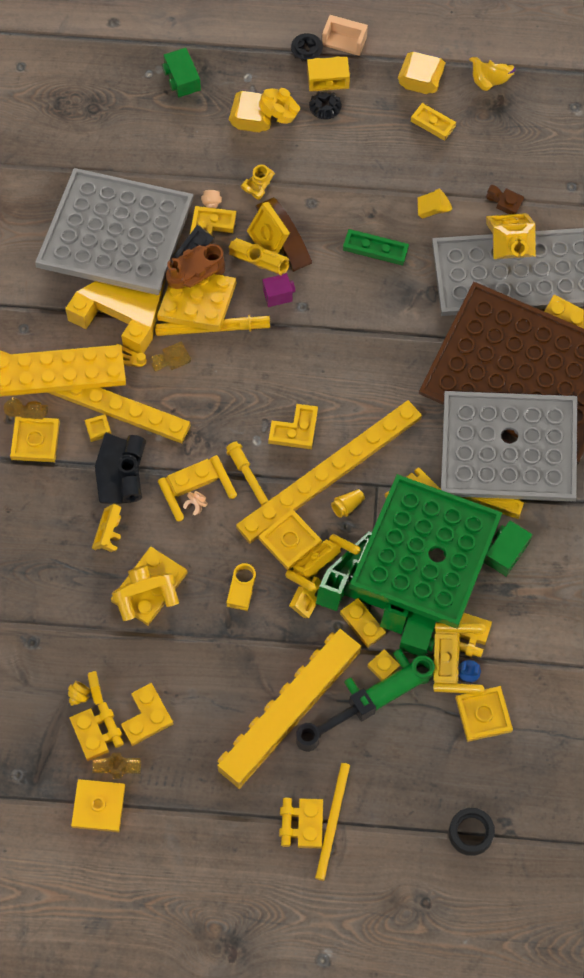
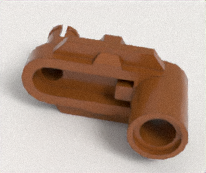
[166,244,226,289]

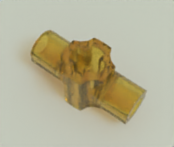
[92,753,141,779]

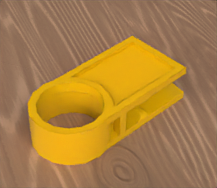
[226,563,256,611]

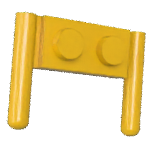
[158,455,237,522]
[285,534,361,591]
[433,622,486,694]

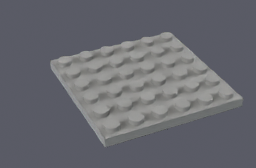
[35,168,193,295]

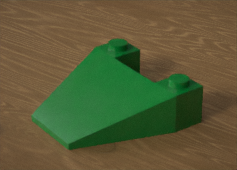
[315,531,410,634]

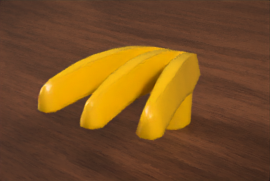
[116,344,147,367]

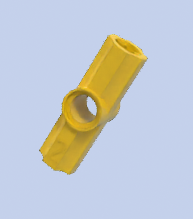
[229,238,289,276]

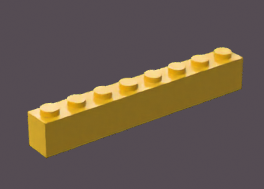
[217,629,361,789]

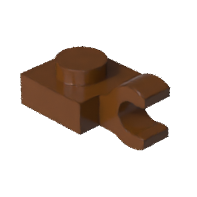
[486,185,524,214]

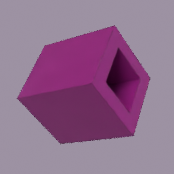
[262,273,296,307]

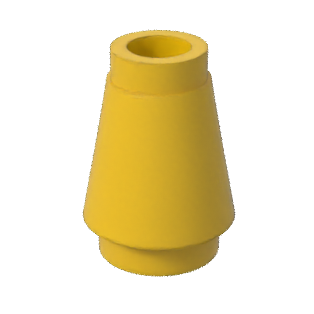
[331,489,365,518]

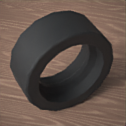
[449,808,495,856]

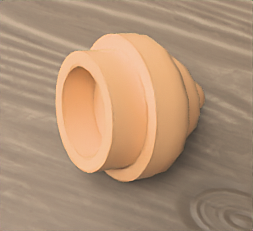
[201,190,222,208]

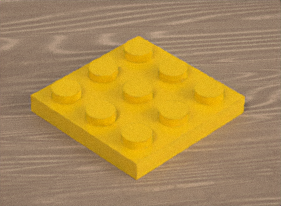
[157,274,237,332]

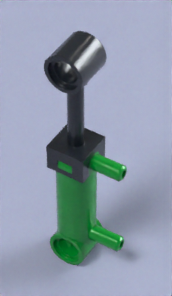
[296,649,435,752]

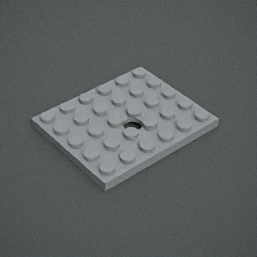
[441,391,577,502]

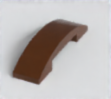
[256,197,312,272]

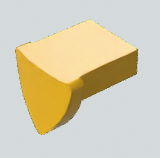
[417,188,452,219]

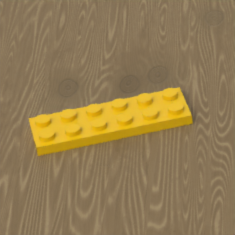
[0,345,126,397]

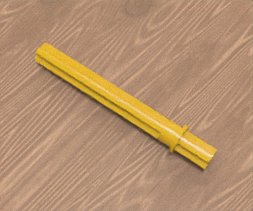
[155,315,270,336]

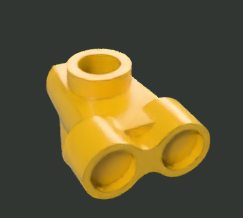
[240,165,275,200]

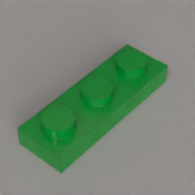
[343,229,409,266]

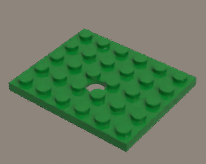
[349,474,502,629]

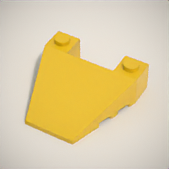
[65,279,165,354]

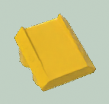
[398,52,446,94]
[229,91,271,133]

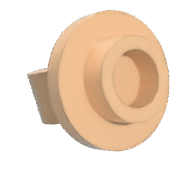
[183,491,208,515]

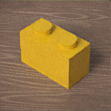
[307,56,350,91]

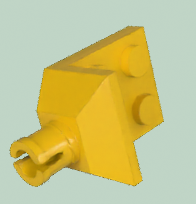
[486,213,536,259]

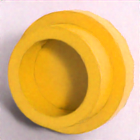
[68,681,91,706]

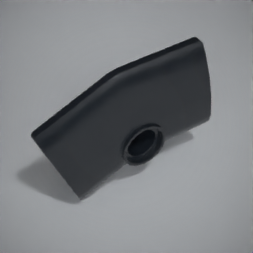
[95,432,147,504]

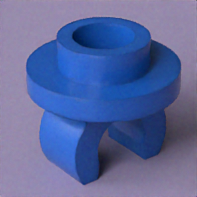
[459,660,481,683]

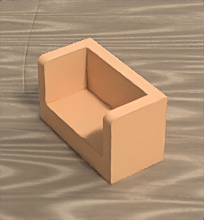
[322,15,368,56]

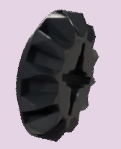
[291,33,323,62]
[309,90,342,119]

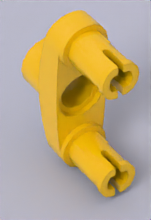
[112,565,179,621]

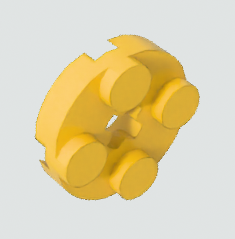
[259,88,300,124]

